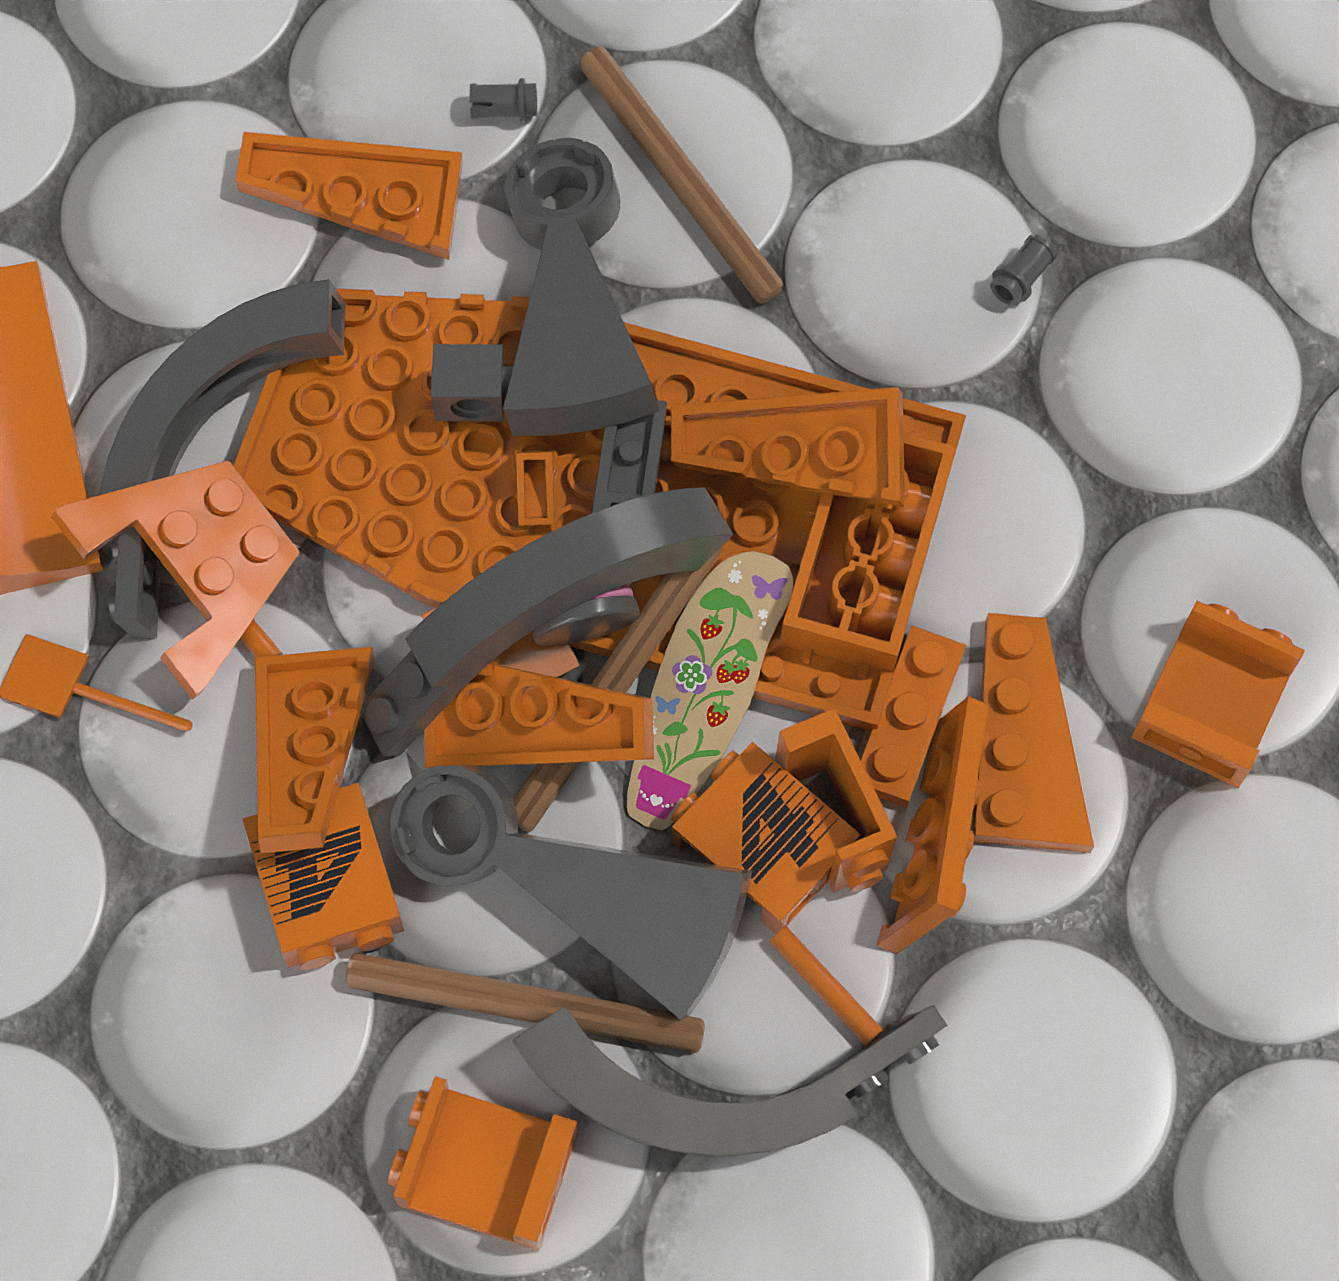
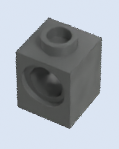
[431,344,513,421]

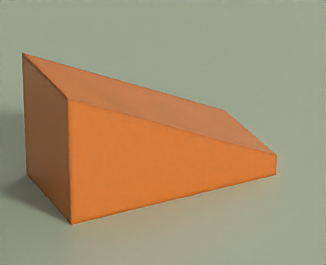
[516,450,555,526]

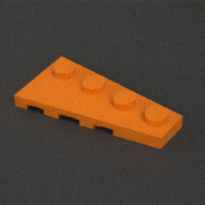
[235,132,463,260]
[671,387,905,507]
[973,613,1094,853]
[255,647,374,853]
[424,663,654,768]
[876,696,989,954]

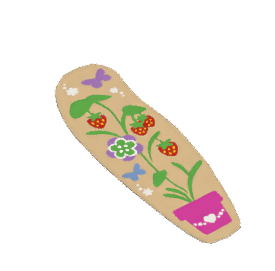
[627,551,794,830]

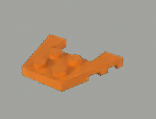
[51,460,300,700]

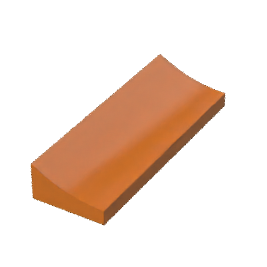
[0,261,104,595]

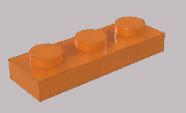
[861,625,966,808]

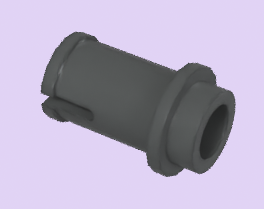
[469,78,538,122]
[990,235,1057,305]

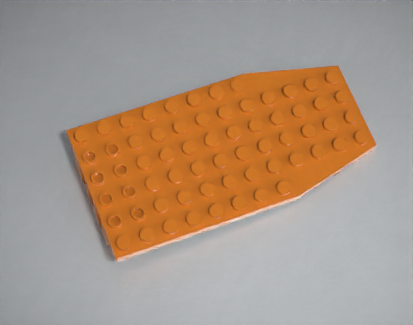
[233,288,966,731]

